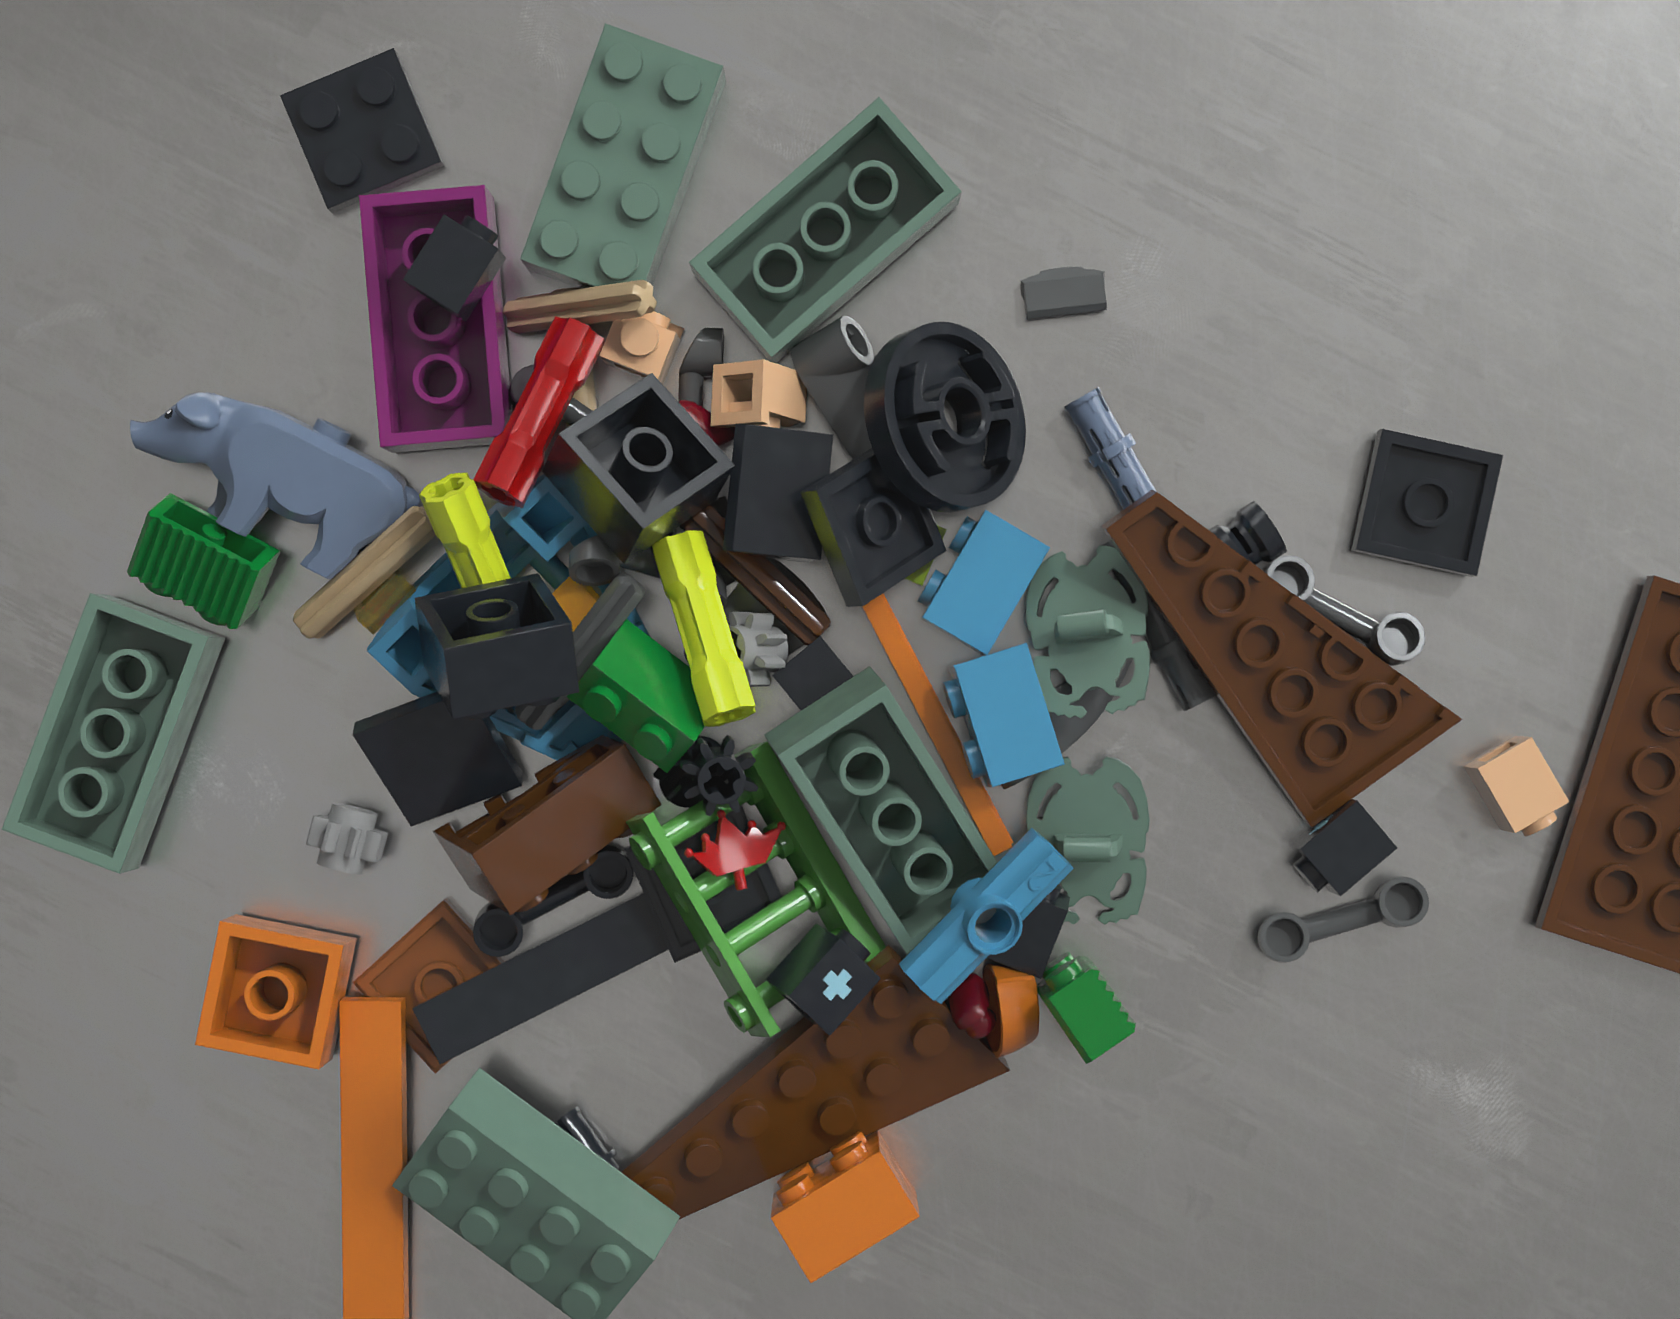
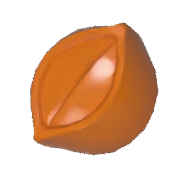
[983,964,1039,1058]

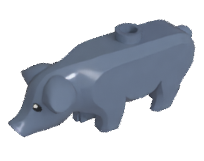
[130,392,420,580]

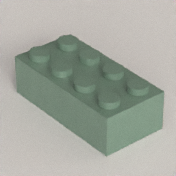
[520,23,726,288]
[689,97,962,363]
[1,593,225,874]
[764,666,998,955]
[392,1068,681,1319]

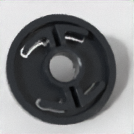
[864,322,1026,513]

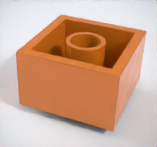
[195,914,357,1070]
[771,1130,920,1283]

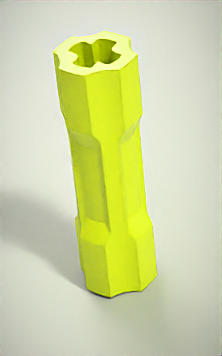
[419,473,511,588]
[652,530,756,727]

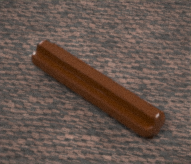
[680,505,831,645]

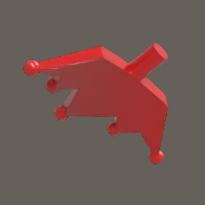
[684,809,786,890]

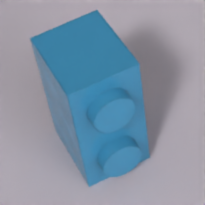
[917,510,1050,656]
[943,643,1065,787]

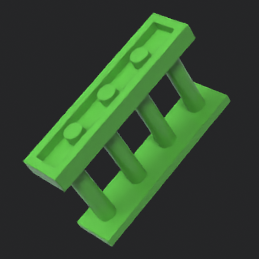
[626,741,886,1037]

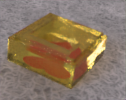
[353,568,417,635]

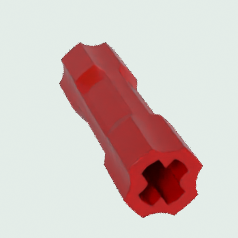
[473,316,605,508]

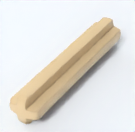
[503,280,657,333]
[293,506,436,639]

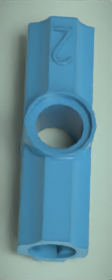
[899,828,1074,1004]

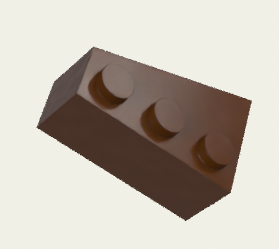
[433,735,662,915]

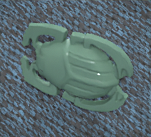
[1026,546,1150,719]
[1026,756,1150,925]

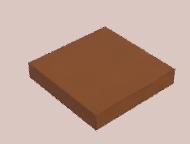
[352,898,504,1074]

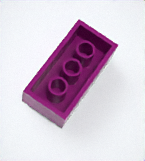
[359,185,512,453]

